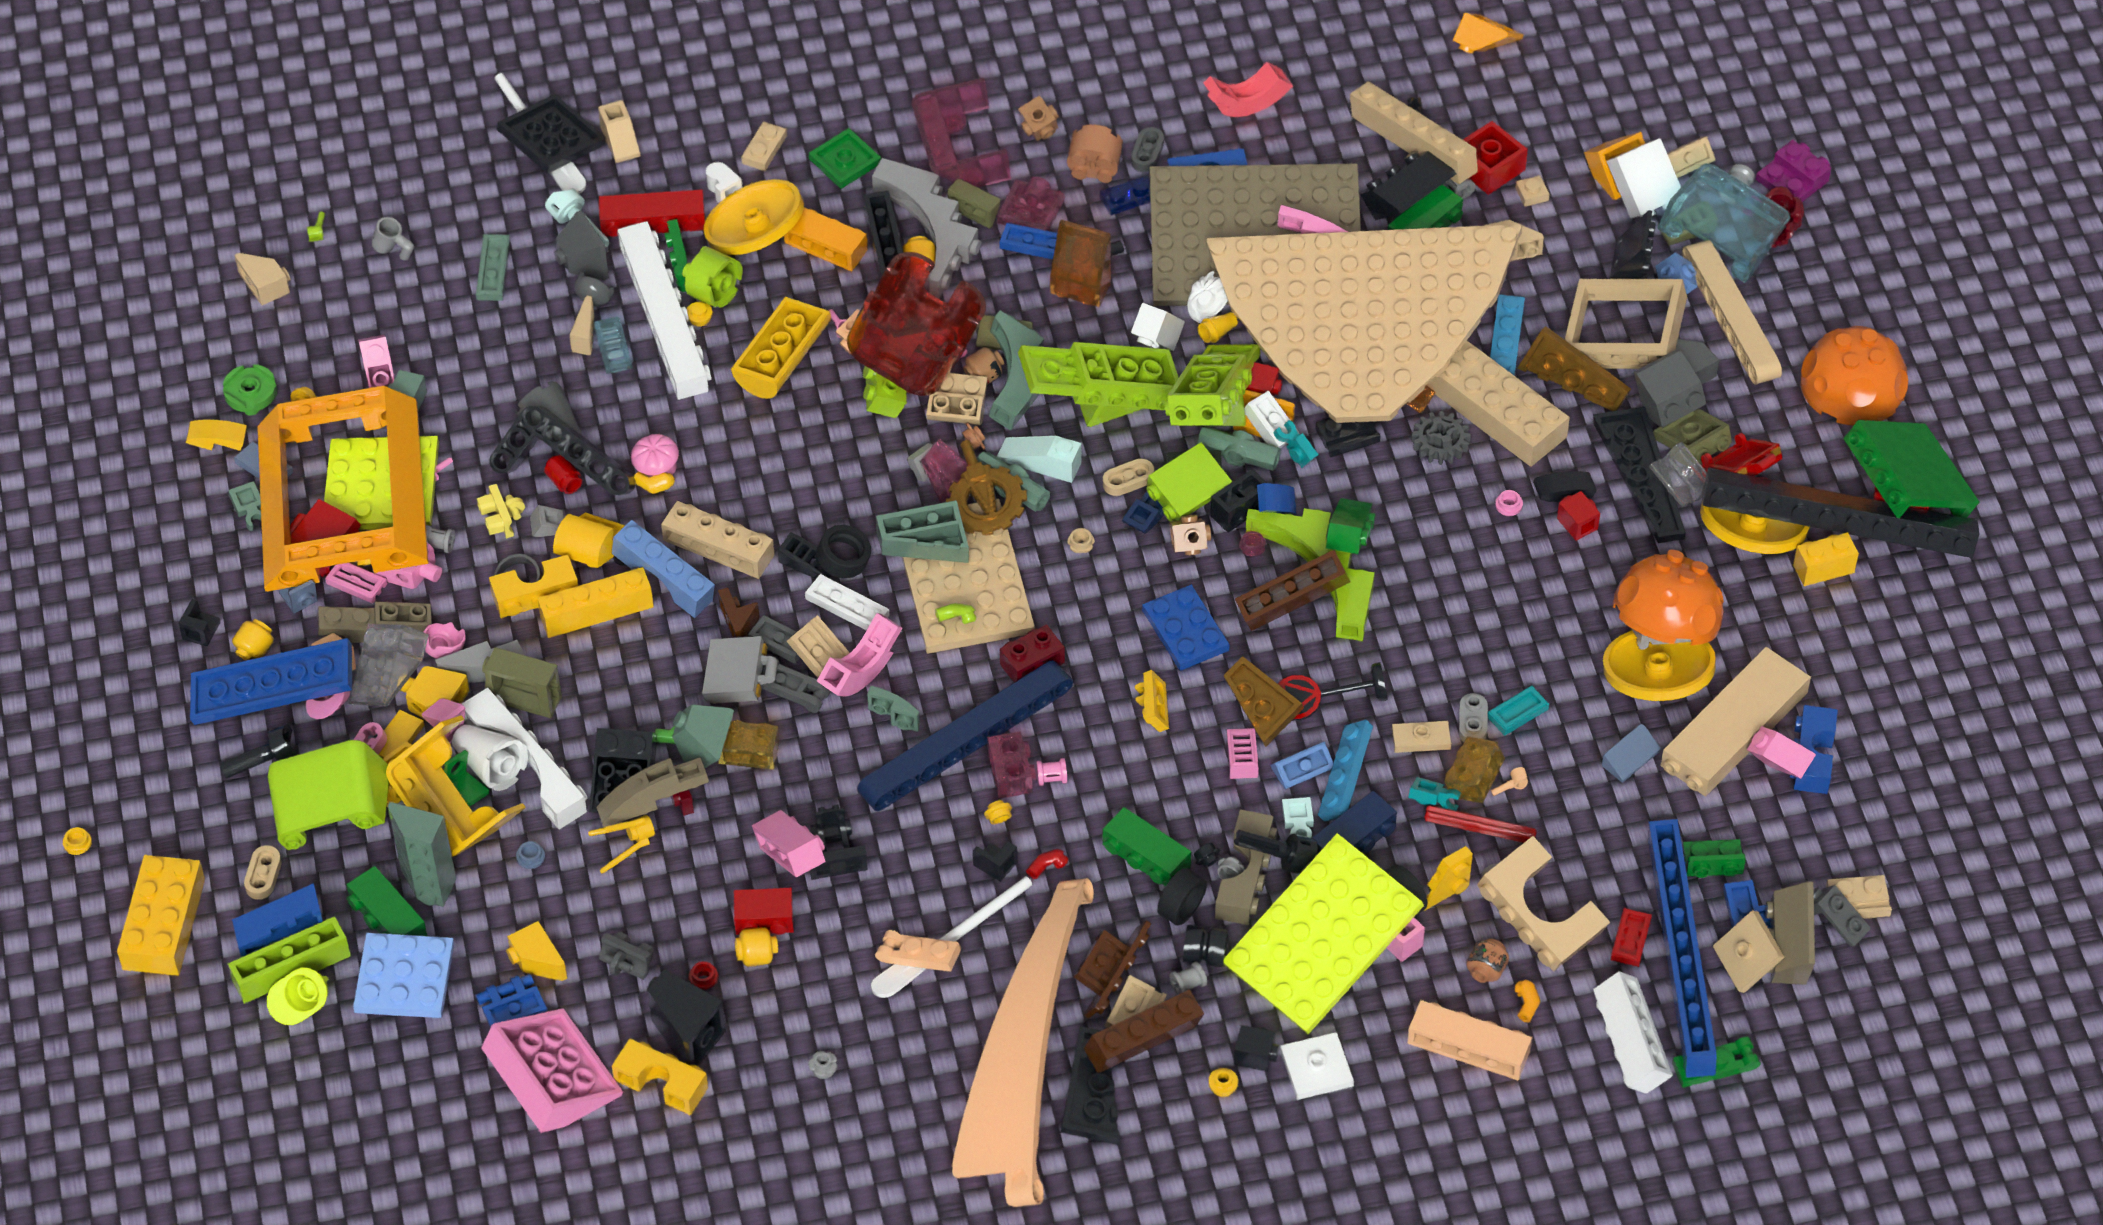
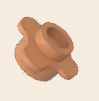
[962,422,986,450]

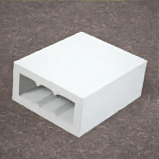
[1606,138,1685,218]

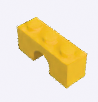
[489,554,578,618]
[612,1039,708,1115]

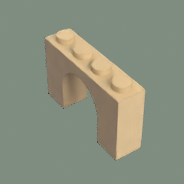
[1477,836,1610,972]

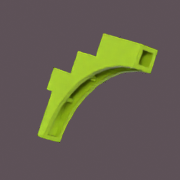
[1246,508,1375,641]

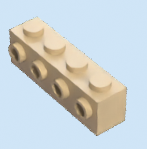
[661,501,774,579]

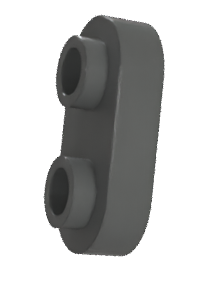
[1131,127,1164,172]

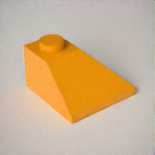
[1453,12,1524,54]
[1584,132,1645,200]

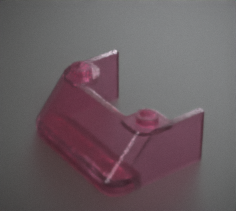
[912,78,1011,188]

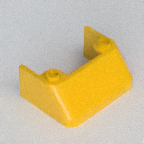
[386,715,526,857]

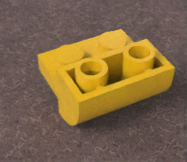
[553,512,625,568]

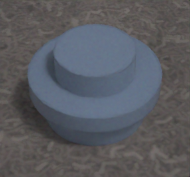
[516,841,545,869]

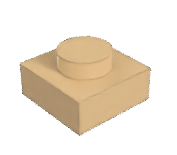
[1515,176,1549,207]

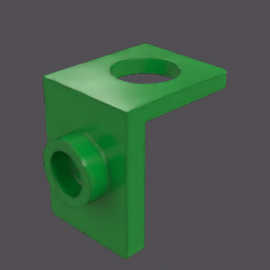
[444,750,489,807]

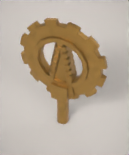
[946,440,1027,535]

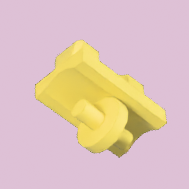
[477,484,525,539]

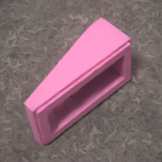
[1227,728,1258,779]

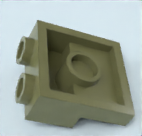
[1653,409,1732,467]

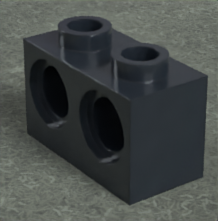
[1210,469,1267,533]

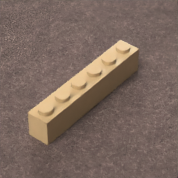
[1350,81,1478,184]

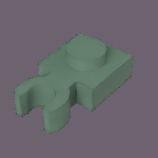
[228,481,261,531]

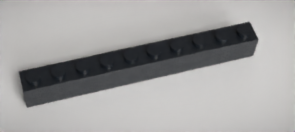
[1702,468,1980,558]

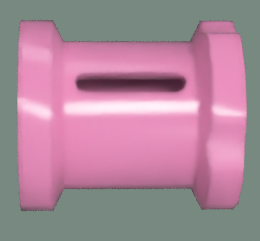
[1036,758,1067,786]

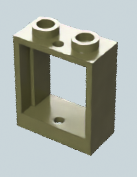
[482,647,562,718]

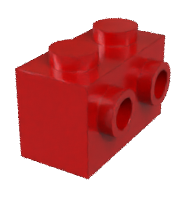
[734,888,794,935]

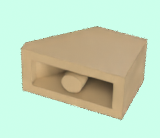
[234,253,290,306]

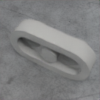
[1459,693,1488,746]

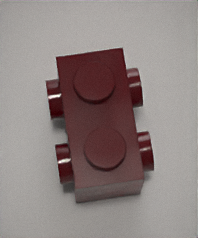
[1000,624,1065,683]

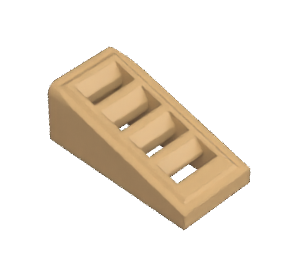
[570,296,594,355]

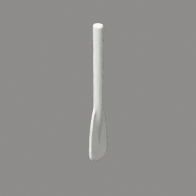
[495,73,586,194]
[871,876,1032,997]

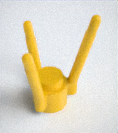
[588,815,655,874]

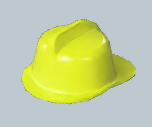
[267,967,329,1025]

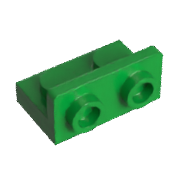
[1682,839,1746,878]

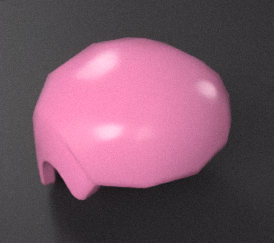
[421,622,466,659]

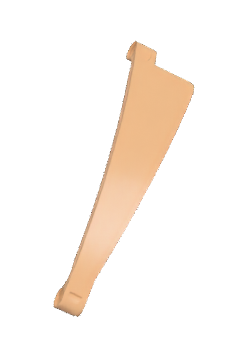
[952,878,1094,1207]

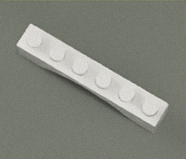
[462,688,587,830]

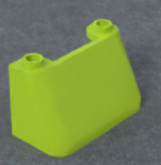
[268,740,389,850]

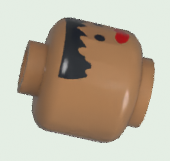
[963,347,1004,385]

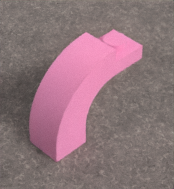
[817,613,902,696]

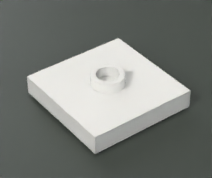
[1280,1032,1354,1100]

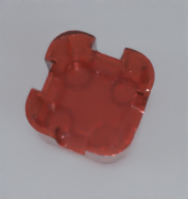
[847,252,986,396]

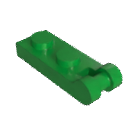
[664,219,688,292]
[1672,1037,1761,1088]

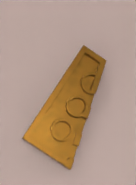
[1517,326,1631,411]

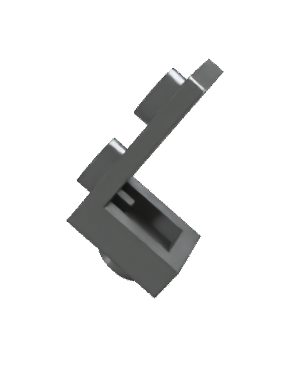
[1813,885,1870,947]

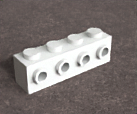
[1593,971,1673,1094]

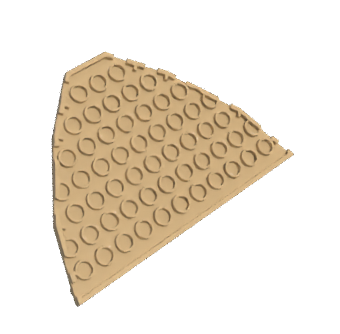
[1207,224,1522,423]

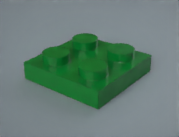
[809,128,881,189]

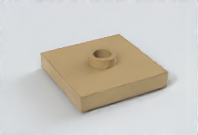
[1713,910,1785,993]

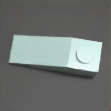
[997,436,1082,483]

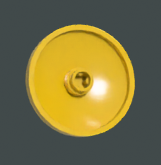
[704,179,804,255]
[1700,503,1810,554]
[1603,630,1716,701]

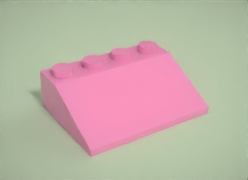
[481,1008,623,1133]

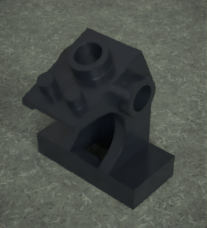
[809,805,868,880]

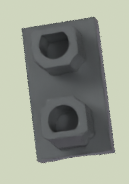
[599,932,654,980]

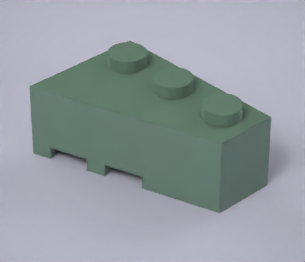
[876,500,969,563]

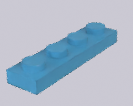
[1490,294,1525,376]
[1318,720,1373,822]

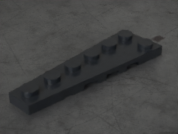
[1592,406,1686,543]

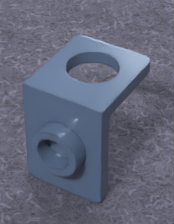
[279,580,318,614]

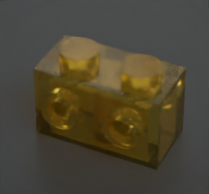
[718,720,780,770]
[1445,736,1505,803]

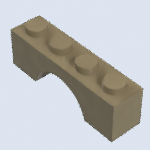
[1215,810,1278,925]

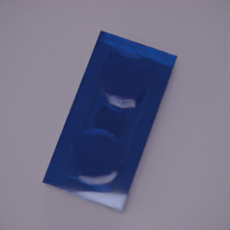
[1100,175,1150,216]

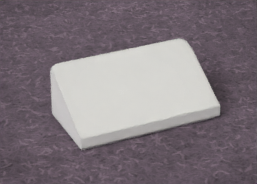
[1244,391,1300,448]

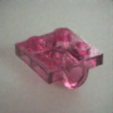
[997,176,1064,231]

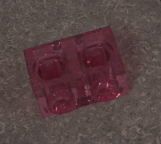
[987,731,1037,799]

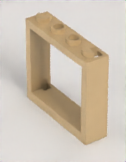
[1565,279,1687,369]

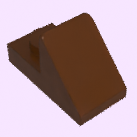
[718,587,759,638]

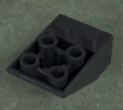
[1609,210,1656,279]
[589,728,657,816]

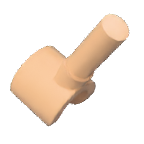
[1491,767,1528,796]

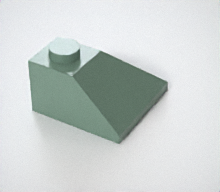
[672,704,734,768]

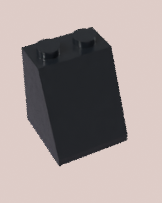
[647,969,726,1067]

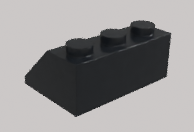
[1360,151,1456,221]

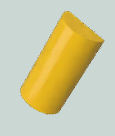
[731,297,831,399]

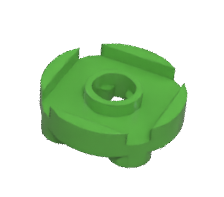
[223,364,278,416]

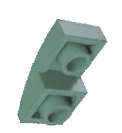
[867,685,920,732]

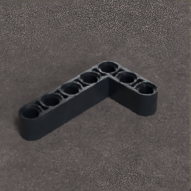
[489,406,635,495]

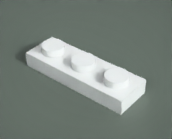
[805,574,889,630]

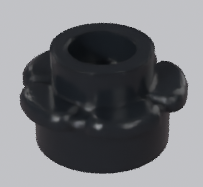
[1193,842,1221,868]

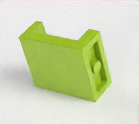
[1146,442,1232,521]

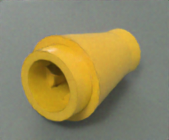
[1198,312,1238,343]

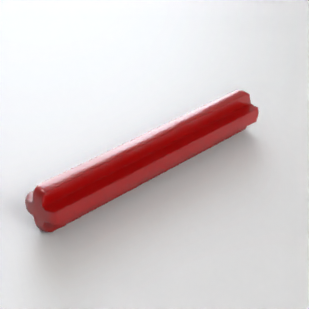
[1425,805,1537,843]

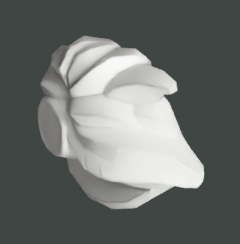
[1187,271,1228,323]

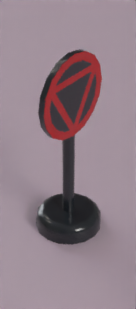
[1278,662,1388,721]

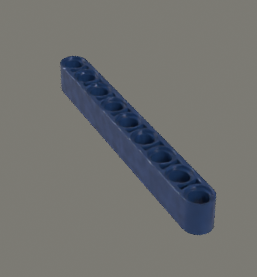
[857,660,1073,811]

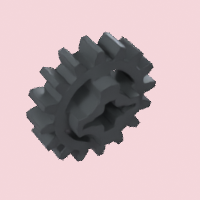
[1412,411,1471,465]

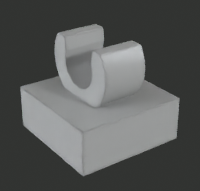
[907,443,943,482]

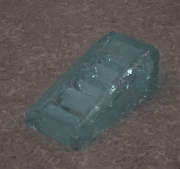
[594,317,632,374]

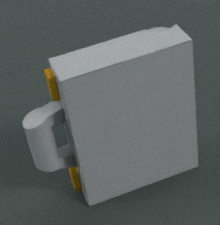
[702,636,778,704]

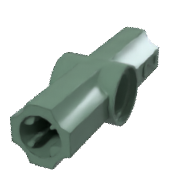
[1197,426,1281,471]
[977,451,1050,512]

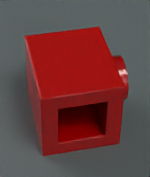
[1246,362,1283,397]
[1557,491,1600,541]

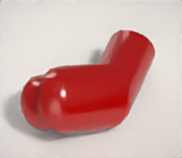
[1026,849,1068,879]

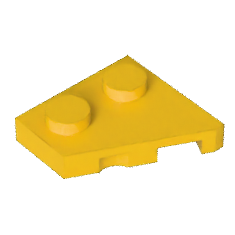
[1424,846,1473,911]

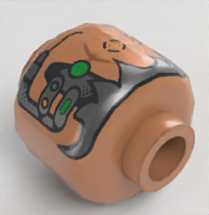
[1466,939,1509,983]

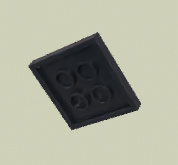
[496,94,606,174]

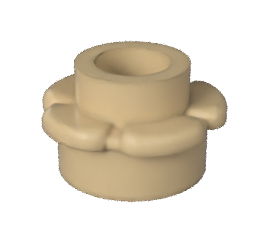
[1067,528,1095,553]

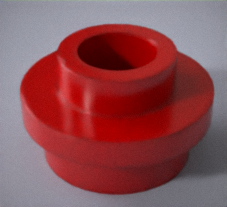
[689,961,718,990]

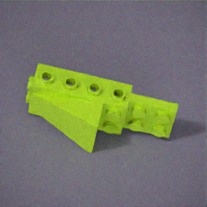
[1018,342,1179,427]
[1165,344,1261,426]

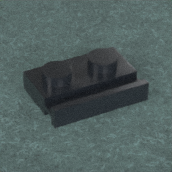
[1315,418,1381,458]

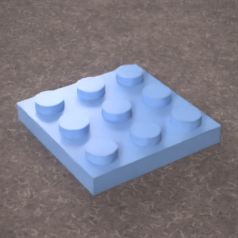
[353,933,454,1018]

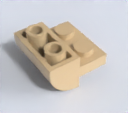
[926,372,988,425]

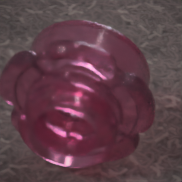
[1239,531,1266,557]

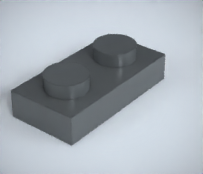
[748,615,800,664]

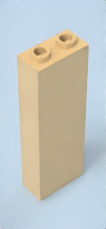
[1661,647,1811,797]

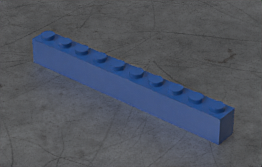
[1648,819,1717,1078]

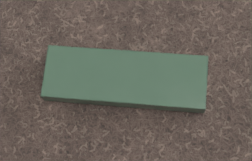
[476,234,510,301]

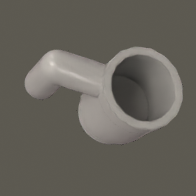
[372,217,414,261]

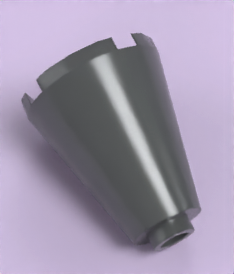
[515,381,583,455]

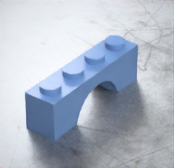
[612,520,715,618]

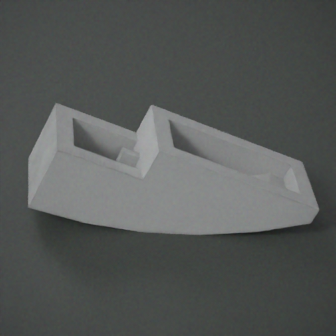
[435,640,524,682]

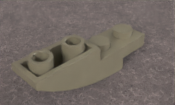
[317,602,431,643]
[597,758,709,828]

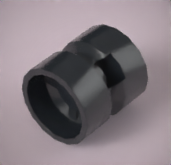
[1183,925,1228,967]

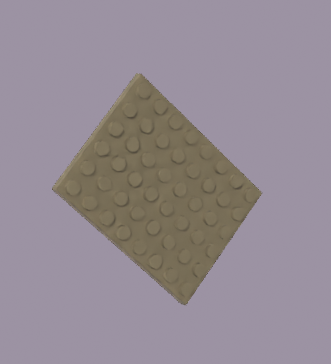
[1150,164,1361,306]

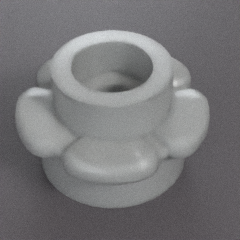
[1217,857,1245,879]
[808,1051,837,1079]

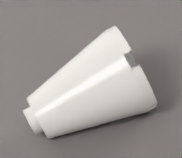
[452,724,529,791]

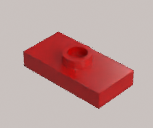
[1611,908,1652,967]

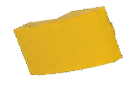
[186,420,247,451]

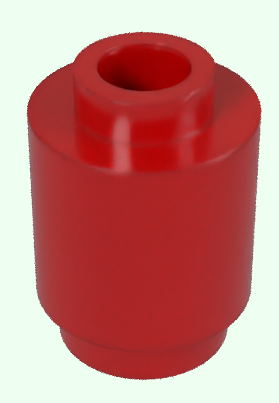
[544,455,582,494]

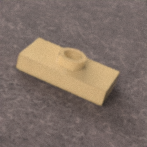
[1392,721,1451,753]

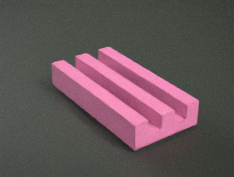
[325,563,387,604]

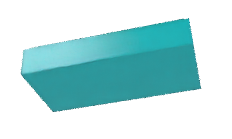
[1488,685,1549,736]

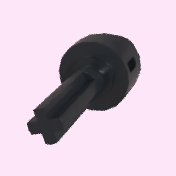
[220,723,300,779]
[1234,830,1318,874]

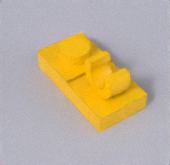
[1135,670,1169,732]

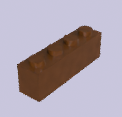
[1235,550,1351,631]
[1083,989,1204,1073]

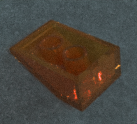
[1050,219,1111,307]

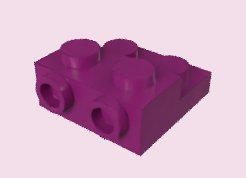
[1756,139,1831,202]

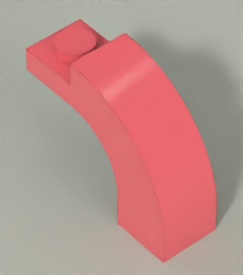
[1204,62,1293,117]

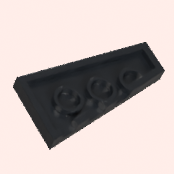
[1060,1026,1120,1145]

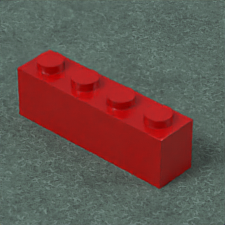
[599,190,705,237]

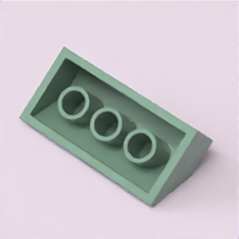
[388,802,456,907]

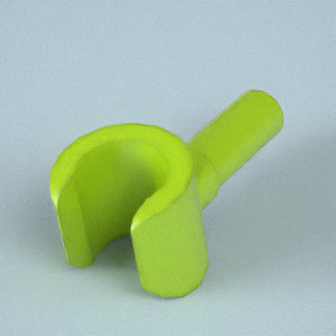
[307,212,325,242]

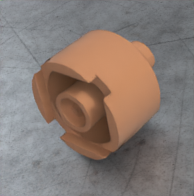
[1067,124,1123,183]

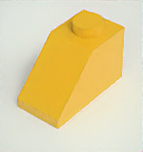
[506,921,567,981]

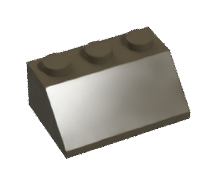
[1765,882,1815,985]

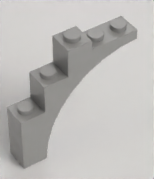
[872,158,981,299]

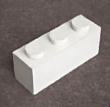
[1131,303,1185,351]

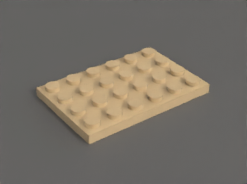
[902,499,1035,654]

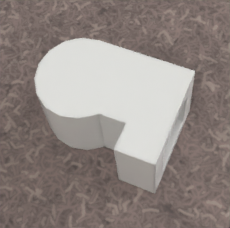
[706,162,742,203]

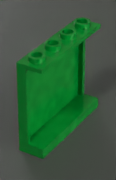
[1843,420,1980,518]

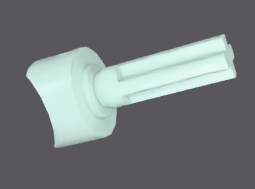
[545,189,609,247]

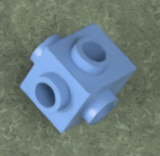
[1655,252,1698,294]

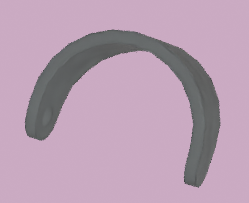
[494,554,543,582]

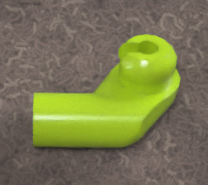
[935,603,976,624]

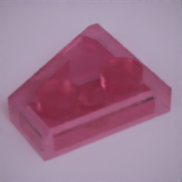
[921,439,968,503]

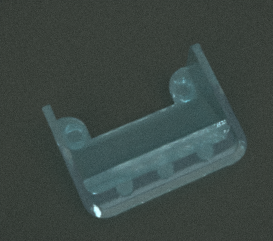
[1657,164,1790,283]

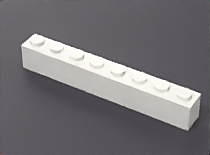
[617,221,711,400]

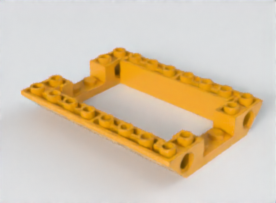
[257,386,429,592]

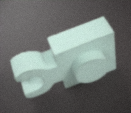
[1282,797,1314,838]

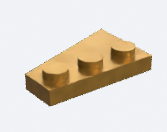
[1223,656,1304,747]

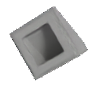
[530,505,564,537]

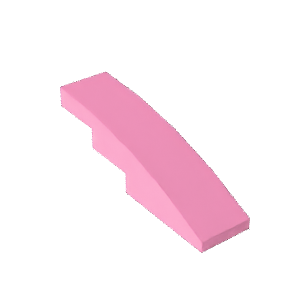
[1278,205,1348,234]

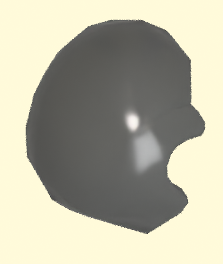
[574,272,614,307]

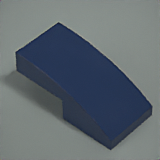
[1122,491,1164,534]

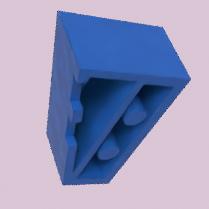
[232,883,323,958]

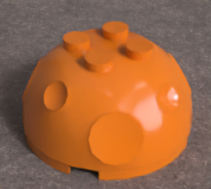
[1800,326,1908,426]
[1613,550,1724,645]

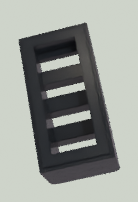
[778,532,831,579]

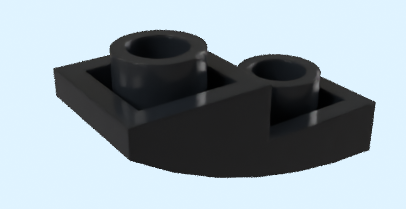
[1533,471,1597,502]

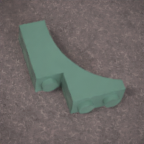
[989,310,1044,431]

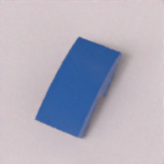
[1257,483,1297,515]

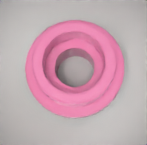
[1495,490,1523,516]

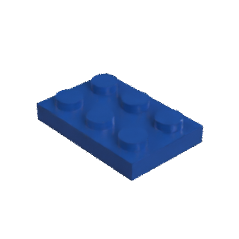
[1142,585,1229,671]

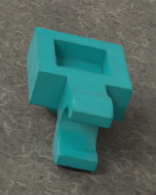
[1273,420,1319,468]
[1408,777,1461,811]

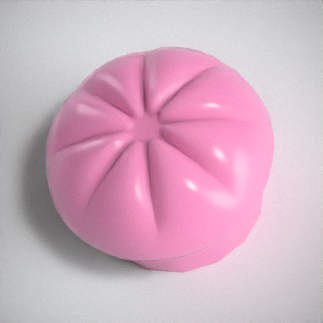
[631,434,679,477]

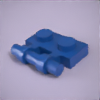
[475,974,548,1028]

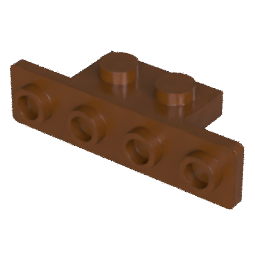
[1073,920,1151,1019]

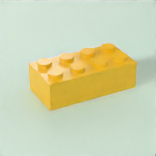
[117,855,205,976]

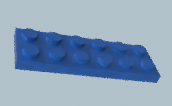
[190,638,352,725]

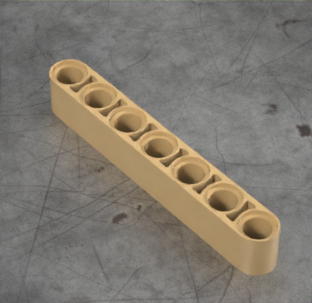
[1682,240,1782,385]

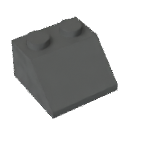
[1634,349,1706,428]

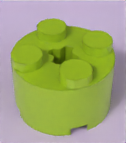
[682,246,743,308]

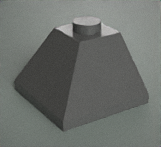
[554,210,609,281]

